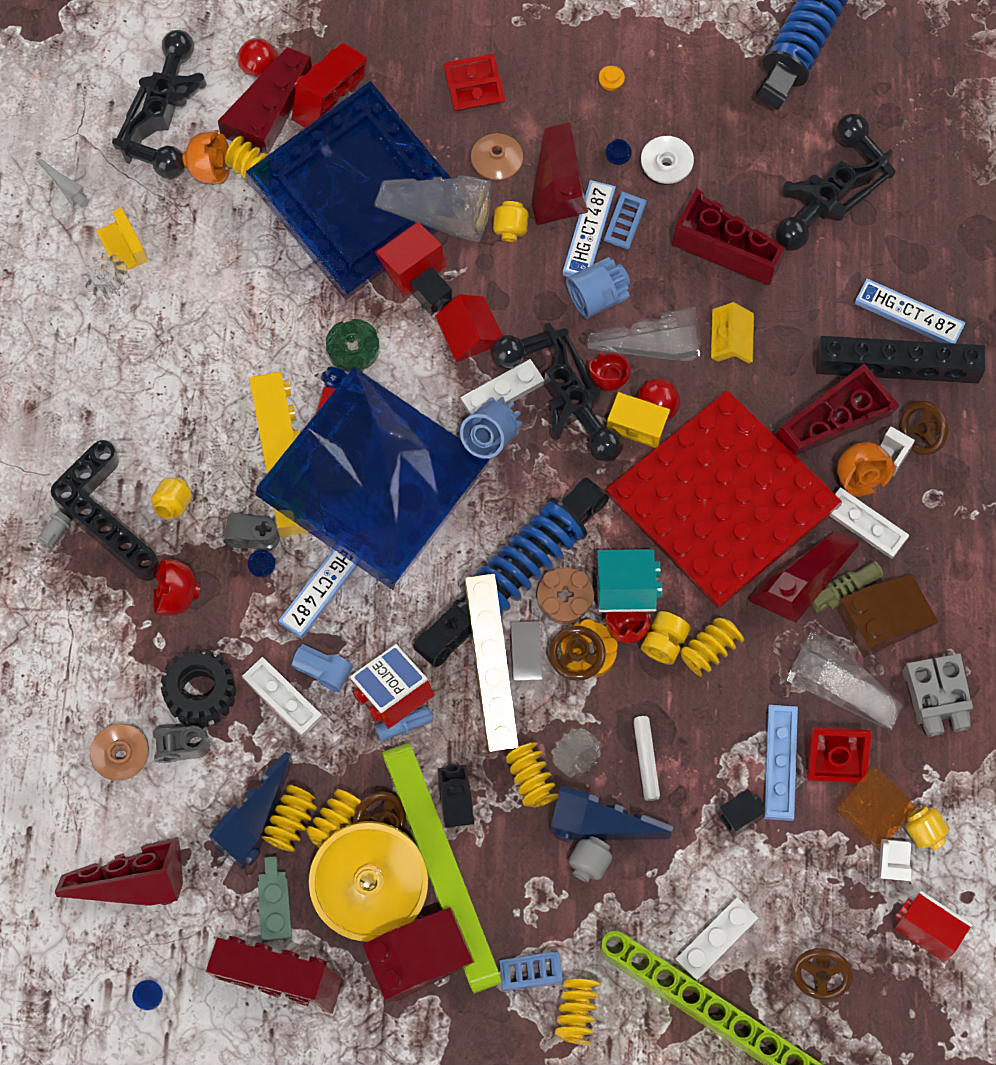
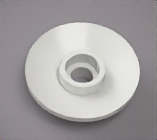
[641,136,694,184]

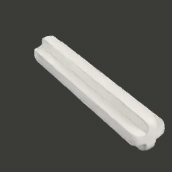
[633,716,660,801]

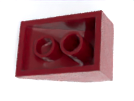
[362,907,475,1001]

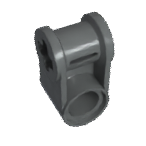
[223,513,280,550]
[153,726,210,763]

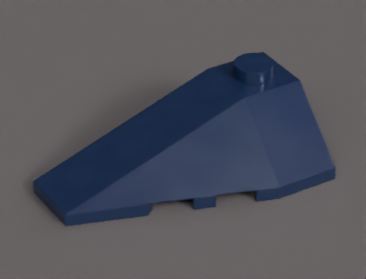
[209,751,293,870]
[550,786,674,842]

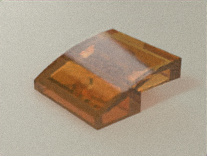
[836,766,917,852]

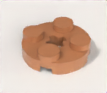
[537,568,594,624]

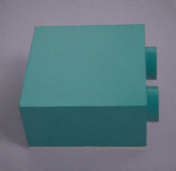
[597,549,662,612]

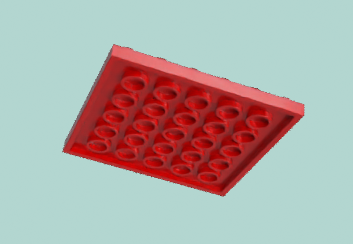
[606,390,842,609]

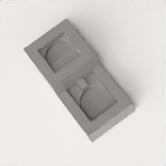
[511,621,542,680]

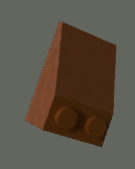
[837,574,939,658]

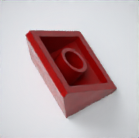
[375,222,447,297]
[435,294,503,362]
[808,727,872,783]

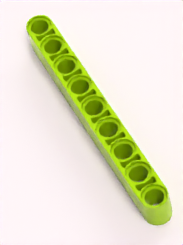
[382,742,502,994]
[601,931,823,1065]

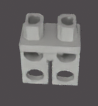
[902,654,973,737]

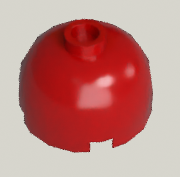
[153,559,200,616]

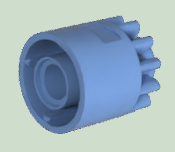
[566,257,630,319]
[460,397,522,459]

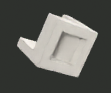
[881,427,915,476]
[879,839,912,881]

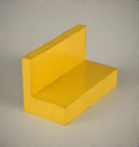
[96,207,148,275]
[711,302,754,364]
[606,392,670,448]

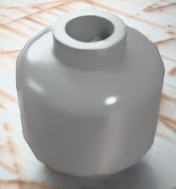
[569,836,612,882]

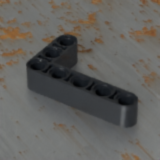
[50,440,159,581]

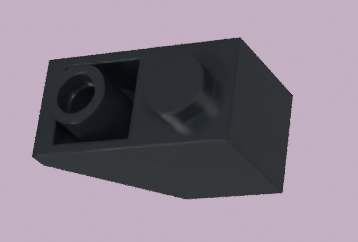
[438,764,474,828]

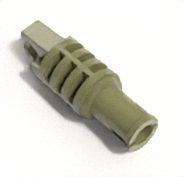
[811,561,884,613]

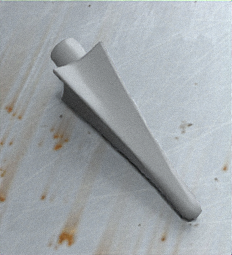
[38,159,89,208]

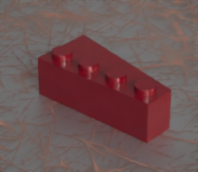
[218,47,312,154]

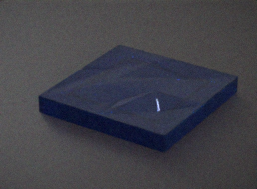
[245,81,471,300]
[255,367,490,590]

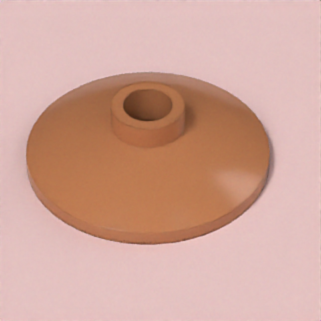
[471,133,523,181]
[90,724,149,781]

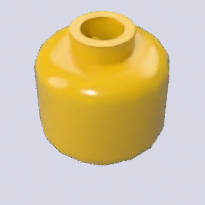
[493,201,529,242]
[151,478,192,519]
[905,805,950,851]

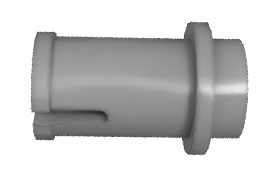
[37,511,71,548]

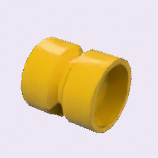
[641,611,691,665]

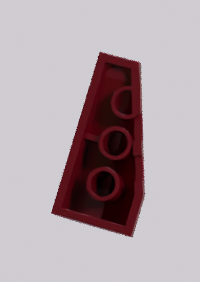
[532,122,588,225]
[749,532,859,623]
[55,839,183,906]

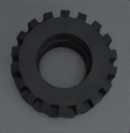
[161,649,236,727]

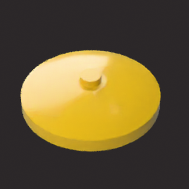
[309,821,428,942]

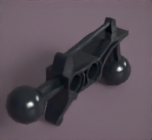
[112,30,207,179]
[776,113,896,250]
[491,322,623,462]

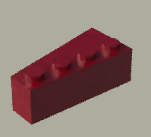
[672,187,785,286]
[775,364,900,456]
[205,936,343,1014]

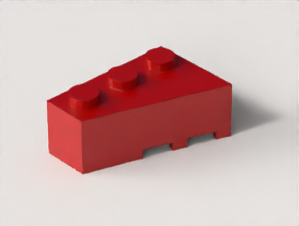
[291,42,368,135]

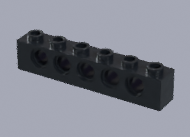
[816,336,985,384]

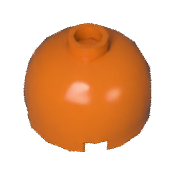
[183,130,230,184]
[837,442,895,497]

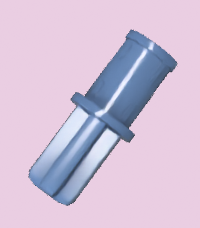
[375,707,433,742]

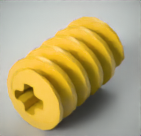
[225,136,284,191]
[680,618,744,677]
[506,742,559,808]
[261,785,317,852]
[306,789,368,848]
[555,978,601,1046]

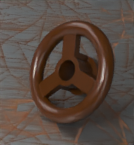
[900,401,948,455]
[549,626,606,681]
[353,792,406,832]
[792,948,853,1000]

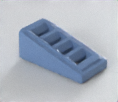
[604,192,647,250]
[499,952,563,991]

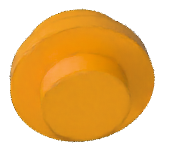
[599,66,625,91]

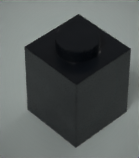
[411,266,452,316]
[717,789,765,838]

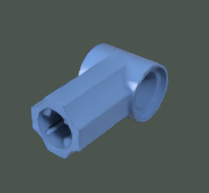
[291,644,353,692]

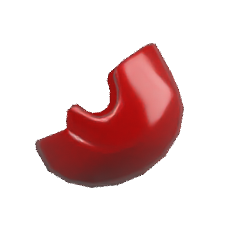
[237,38,278,77]
[589,353,631,391]
[637,378,680,420]
[605,612,650,644]

